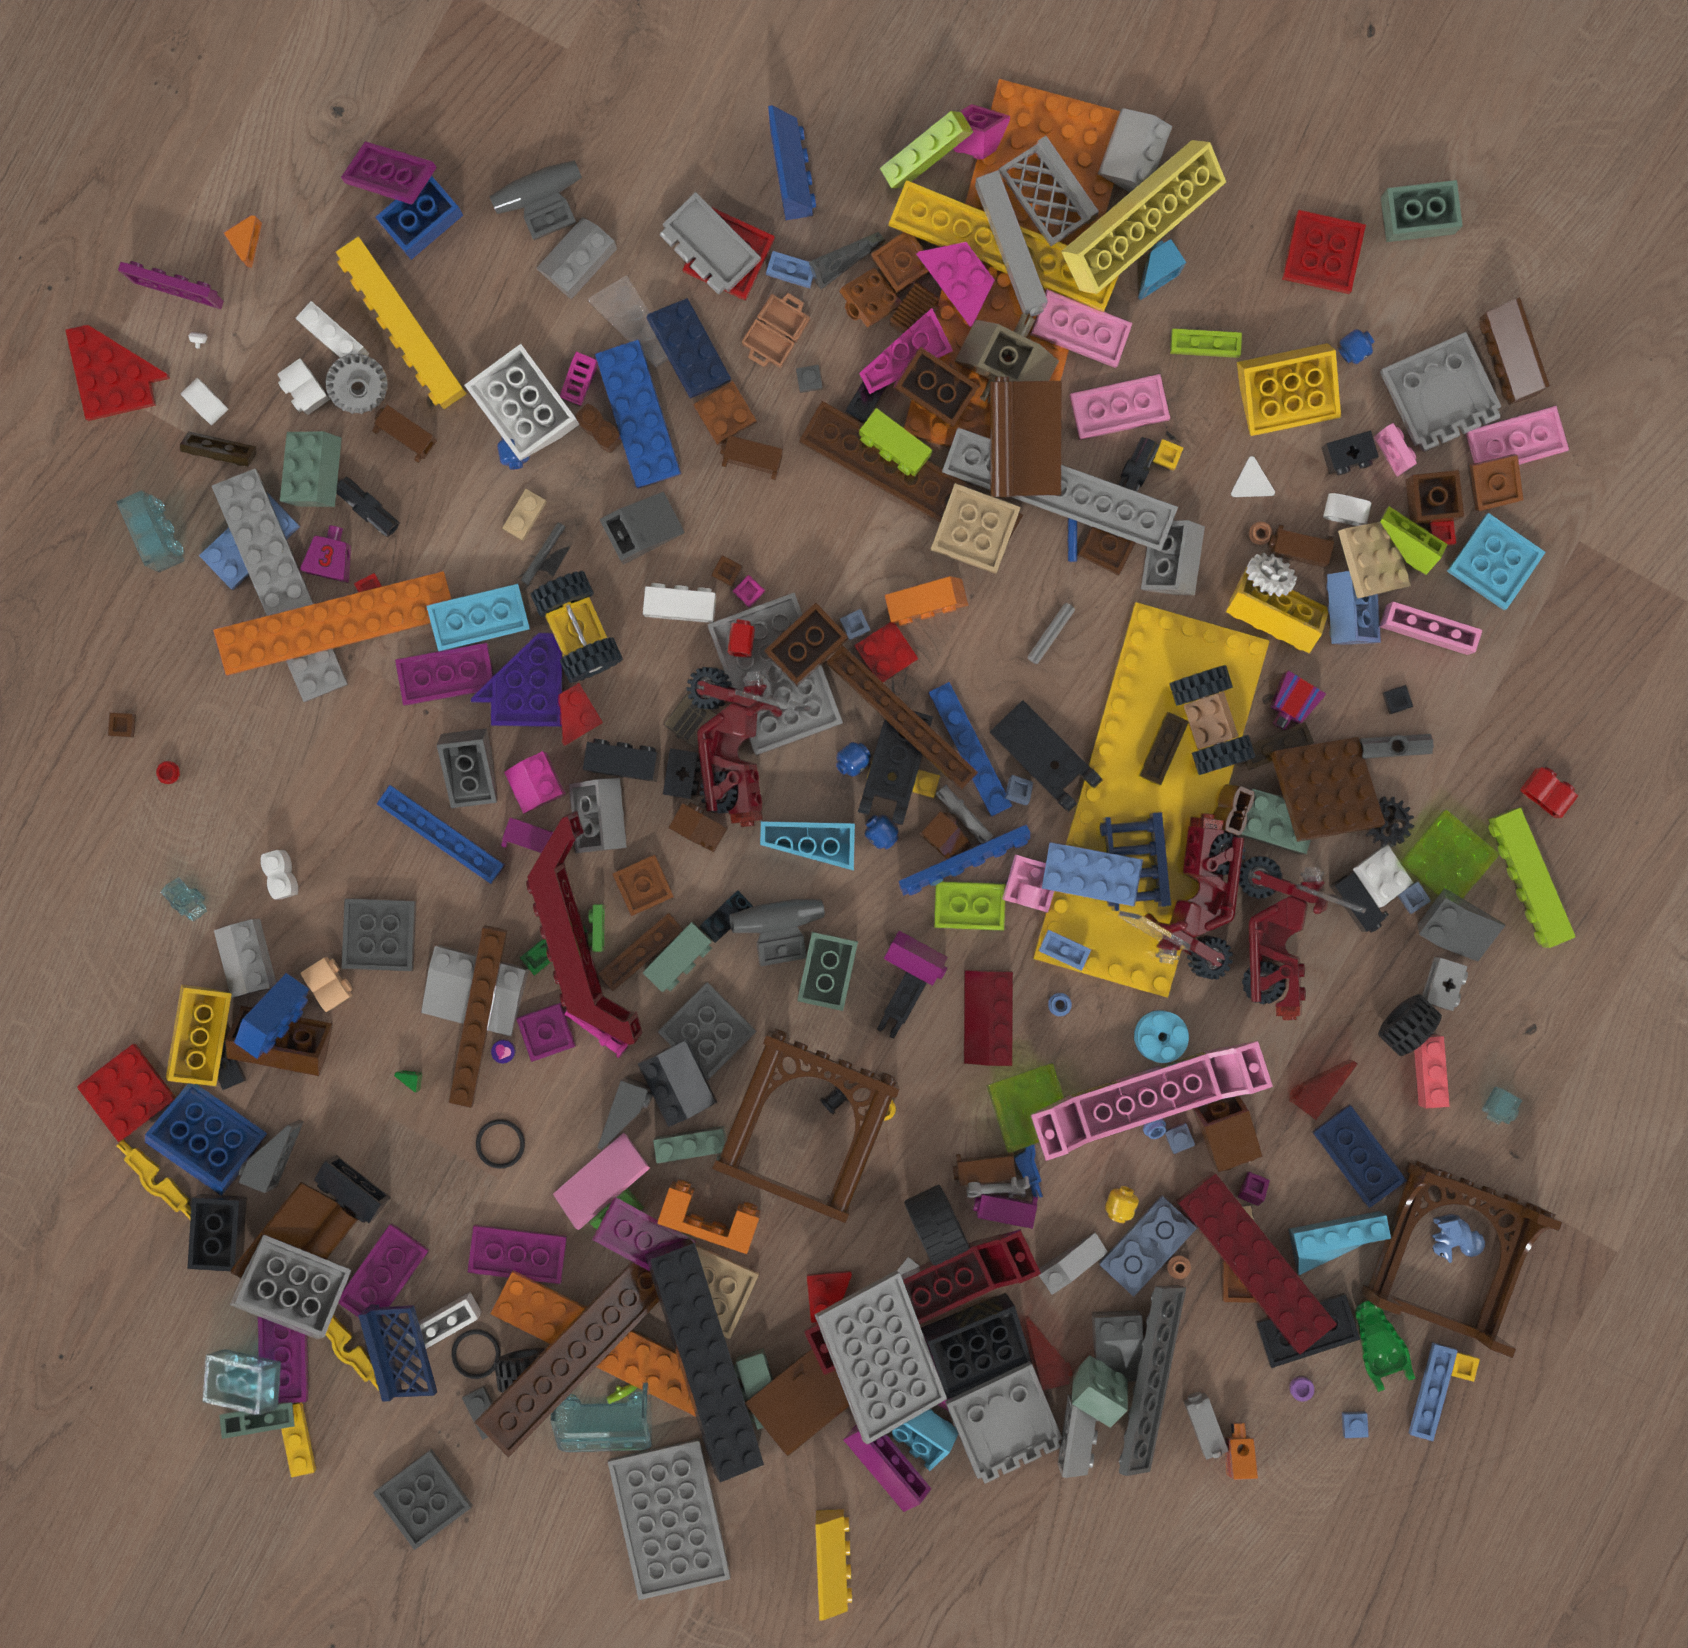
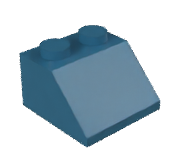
[1138,239,1186,300]

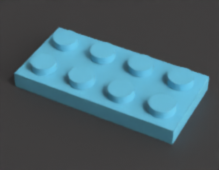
[426,584,530,651]

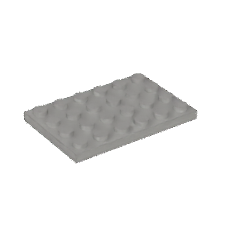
[708,593,843,756]
[815,1271,947,1445]
[608,1438,731,1600]

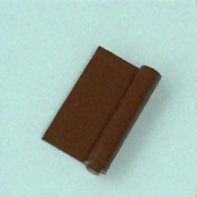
[990,377,1062,497]
[230,1182,358,1278]
[745,1348,849,1456]

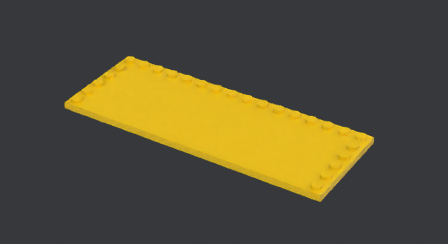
[1033,602,1269,998]

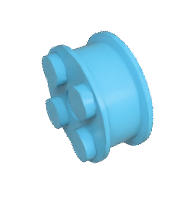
[1134,1010,1189,1063]

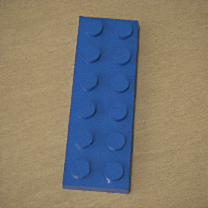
[595,339,682,489]

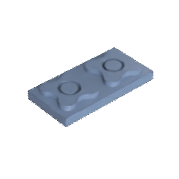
[1099,1195,1197,1297]

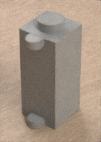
[1183,1392,1229,1460]

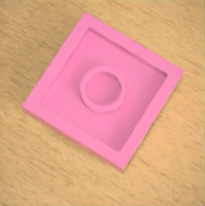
[1374,423,1417,477]

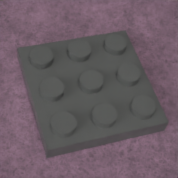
[342,898,416,971]
[658,982,757,1081]
[373,1449,473,1550]

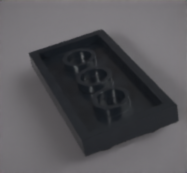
[1255,1293,1360,1368]

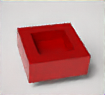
[1428,520,1456,545]
[354,573,382,593]

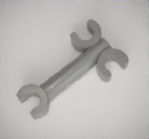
[966,1176,1030,1198]

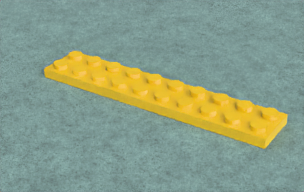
[889,180,1119,312]

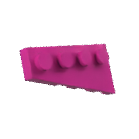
[859,308,953,394]

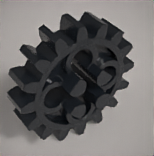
[1366,796,1414,847]

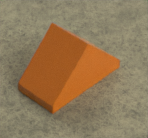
[224,215,262,268]

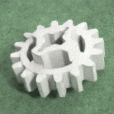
[1246,553,1297,597]

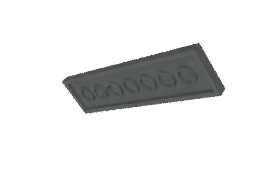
[1119,1285,1186,1476]

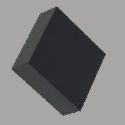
[1382,685,1413,715]

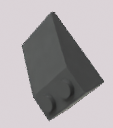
[437,728,497,808]
[1418,888,1505,962]
[597,1076,653,1150]
[239,1120,304,1193]
[1092,1310,1143,1382]

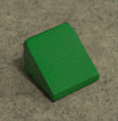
[394,1070,422,1093]

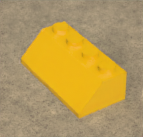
[1226,567,1328,653]
[166,984,232,1086]
[815,1509,852,1621]

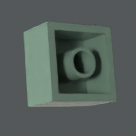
[1072,1355,1128,1428]

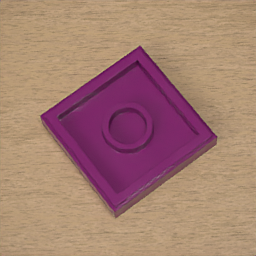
[516,1002,576,1062]

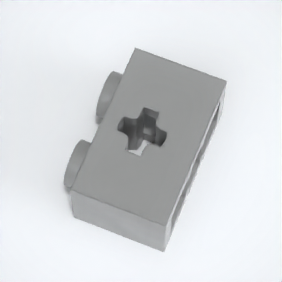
[1422,957,1468,1011]

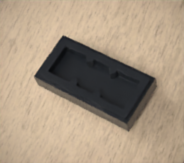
[846,382,888,423]
[218,1039,246,1090]

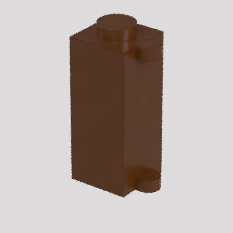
[372,405,437,463]
[720,435,783,480]
[1268,524,1334,568]
[952,1148,1016,1186]

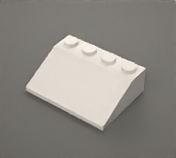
[464,344,579,461]

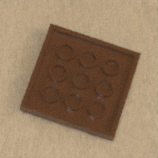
[1271,737,1385,842]

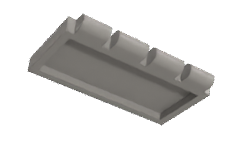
[660,192,761,295]

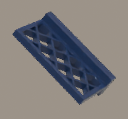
[358,1304,437,1402]

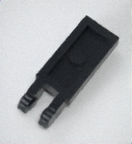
[876,972,927,1039]

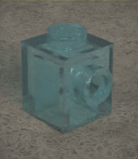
[1481,1086,1522,1125]

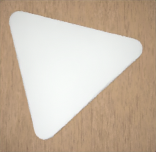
[1231,456,1275,497]

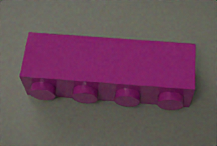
[843,1424,932,1512]

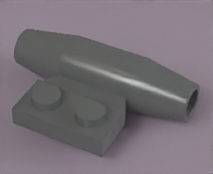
[489,160,582,240]
[729,899,825,966]

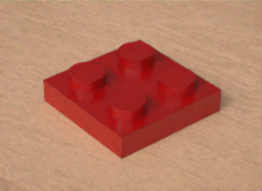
[854,622,918,683]

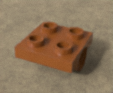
[839,267,902,328]

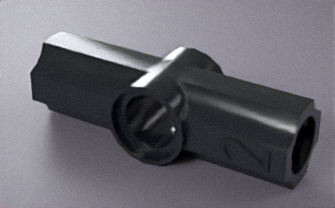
[1118,437,1160,492]
[336,476,400,538]

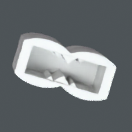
[277,358,330,415]
[261,850,298,899]

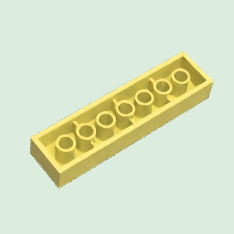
[1061,140,1226,294]

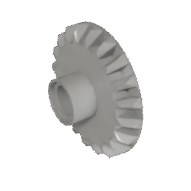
[326,354,388,414]

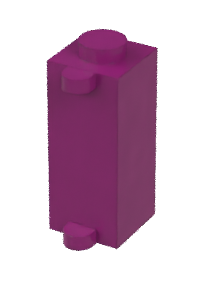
[501,817,553,853]
[883,930,948,986]
[973,1194,1038,1229]

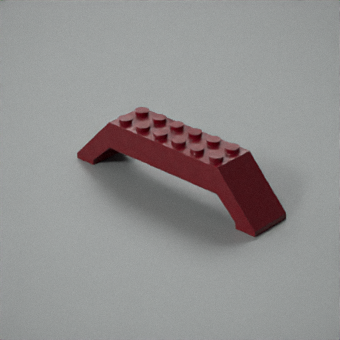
[526,811,643,1045]
[804,1229,1041,1375]

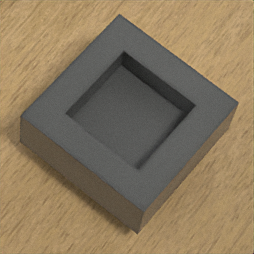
[796,365,823,393]

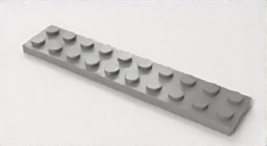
[942,427,1178,551]
[212,469,348,702]

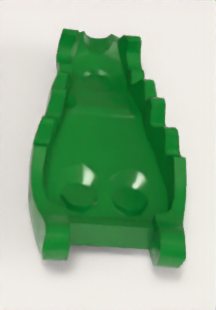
[1355,1301,1416,1392]

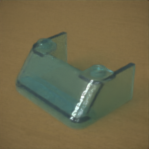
[551,1383,652,1452]

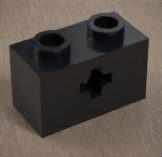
[1321,430,1379,476]
[663,748,701,800]

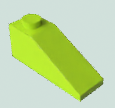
[1380,506,1448,575]

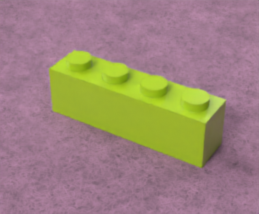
[880,111,973,189]

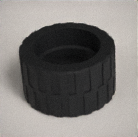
[904,1184,970,1266]

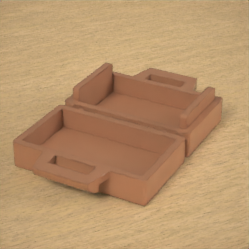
[742,293,810,368]

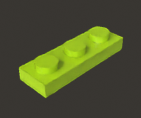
[1170,329,1242,358]

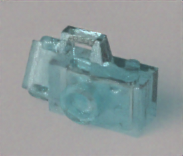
[161,877,207,922]

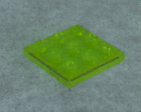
[1400,809,1500,898]
[986,1063,1064,1153]

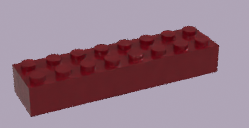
[1176,1172,1337,1354]

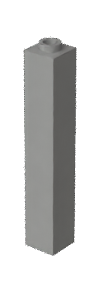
[975,170,1048,316]

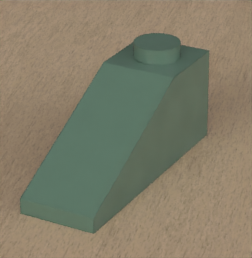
[219,1402,295,1439]

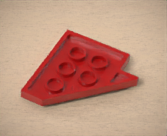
[65,325,170,421]

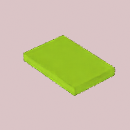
[934,881,1006,930]

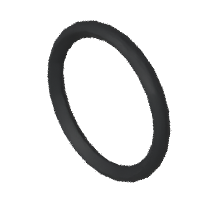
[476,1119,525,1169]
[451,1329,501,1379]

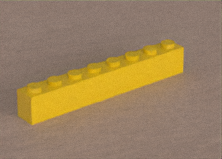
[336,236,467,409]

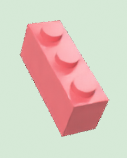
[1414,1034,1450,1109]

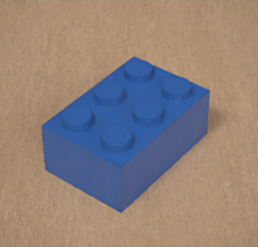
[375,176,463,260]
[234,973,309,1059]

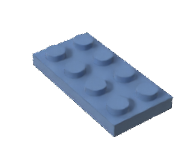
[199,493,300,590]
[1042,842,1143,906]

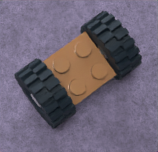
[1169,665,1256,775]

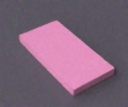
[1030,289,1133,368]
[1069,374,1170,440]
[1466,406,1569,465]
[553,1133,650,1230]

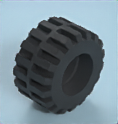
[1378,994,1442,1056]
[494,1348,546,1393]

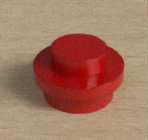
[156,761,180,784]

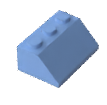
[1327,571,1381,645]

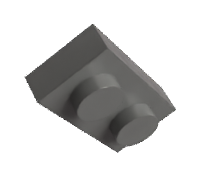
[462,1385,493,1440]

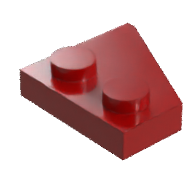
[558,683,603,746]
[807,1270,852,1323]

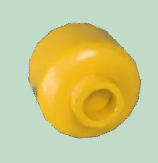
[1105,1186,1139,1223]

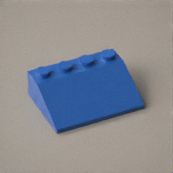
[768,105,816,221]
[145,1083,267,1196]

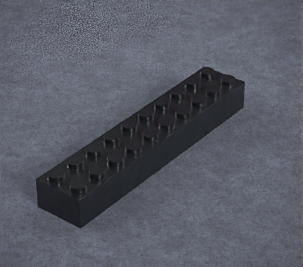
[645,1238,764,1483]

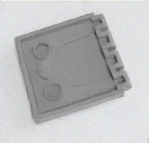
[1380,332,1501,452]
[945,1361,1062,1484]

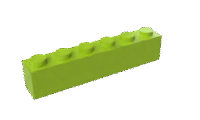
[1488,808,1576,948]

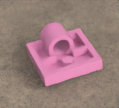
[1002,855,1054,912]

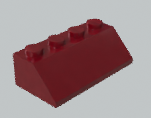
[964,970,1013,1066]

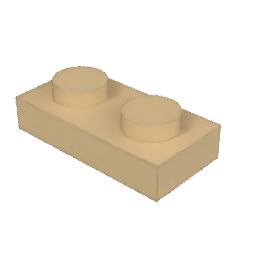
[502,489,547,541]

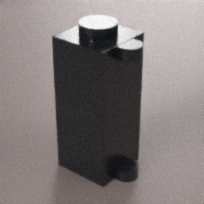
[1330,870,1389,933]

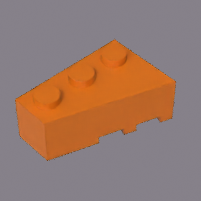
[885,576,969,626]

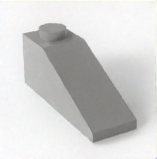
[1039,1232,1108,1295]

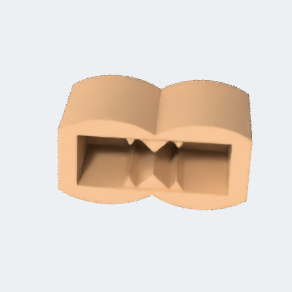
[301,957,353,1012]

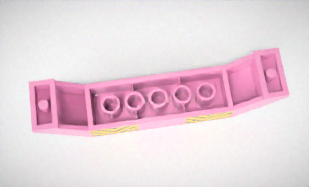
[1031,1041,1273,1161]

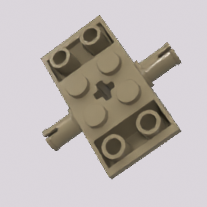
[955,314,1059,404]

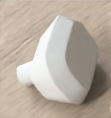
[188,332,208,348]

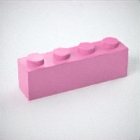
[1379,602,1482,655]

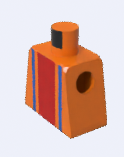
[1225,1423,1258,1480]

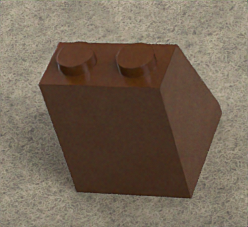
[1193,1096,1263,1172]

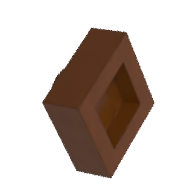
[711,555,743,587]
[108,712,136,738]

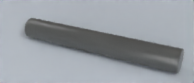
[521,522,565,585]

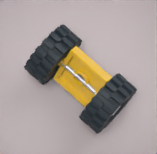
[531,571,623,683]

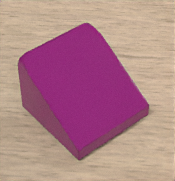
[1238,1171,1270,1206]

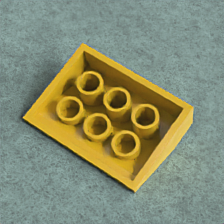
[1237,343,1341,436]

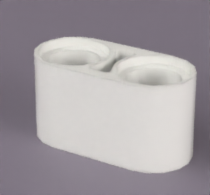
[180,378,229,425]
[1323,493,1371,526]

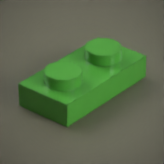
[588,904,605,952]

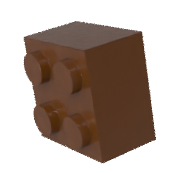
[1405,470,1464,525]

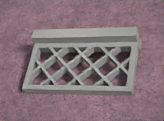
[999,136,1099,246]

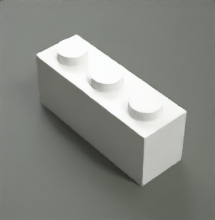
[296,301,369,358]
[643,583,716,623]
[406,1292,482,1349]

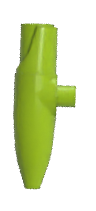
[606,1384,637,1404]

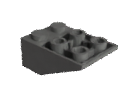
[599,492,685,565]

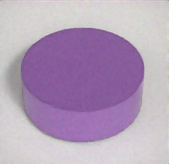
[1289,1376,1314,1401]

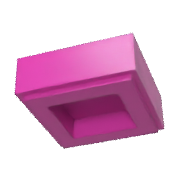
[733,575,765,608]

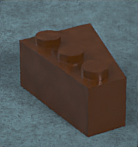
[668,802,728,852]
[919,811,972,859]

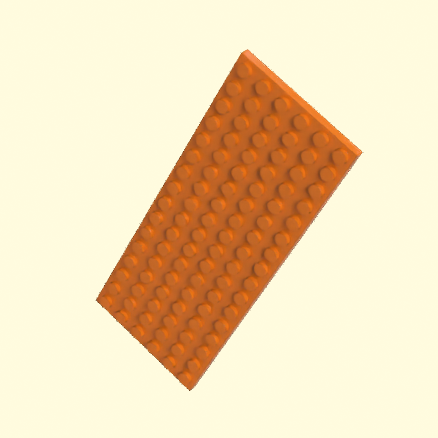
[904,79,1120,448]

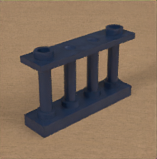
[1100,812,1171,911]

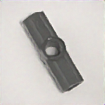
[1359,734,1434,759]

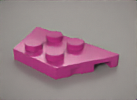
[916,242,995,327]

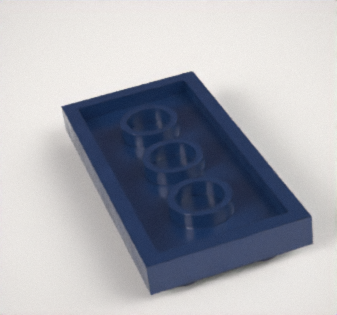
[646,298,731,399]
[1312,1104,1407,1208]

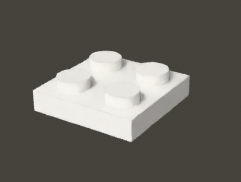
[1353,844,1413,908]

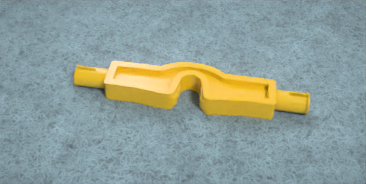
[116,1139,191,1220]
[325,1314,379,1391]

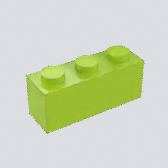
[859,408,932,476]

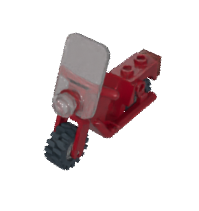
[686,667,812,827]
[1118,813,1246,980]
[1239,856,1368,1020]

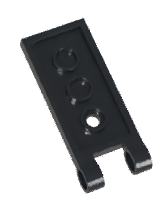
[990,700,1103,813]
[858,710,934,825]

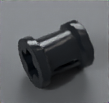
[820,1086,849,1115]

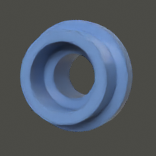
[1048,993,1072,1016]
[1143,1119,1166,1139]

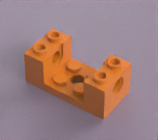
[657,1179,761,1254]

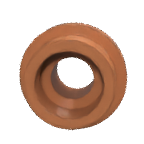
[1249,522,1273,545]
[1167,1255,1191,1279]

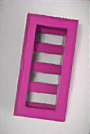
[560,352,598,406]

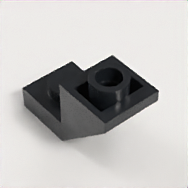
[699,890,753,943]

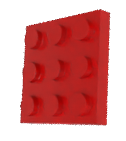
[682,207,775,301]
[1282,210,1366,294]
[77,1044,176,1142]

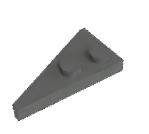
[809,232,885,290]

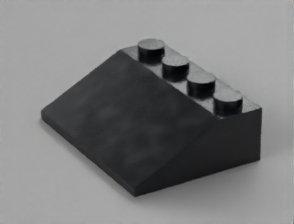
[921,1293,1033,1400]

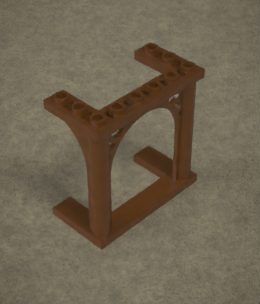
[712,1028,900,1223]
[1360,1161,1562,1358]

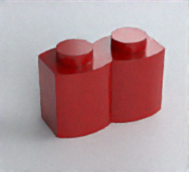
[727,619,755,658]
[1520,767,1578,819]

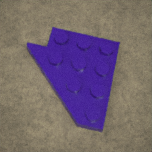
[471,633,562,727]

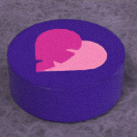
[491,1040,516,1064]

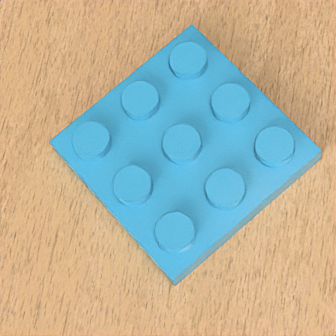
[1447,513,1546,610]

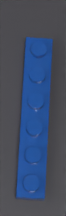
[929,682,1012,817]
[377,785,505,884]
[899,825,1030,896]

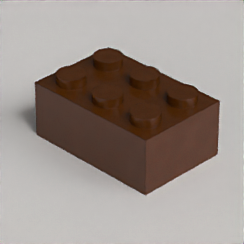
[893,347,979,426]
[764,603,848,687]

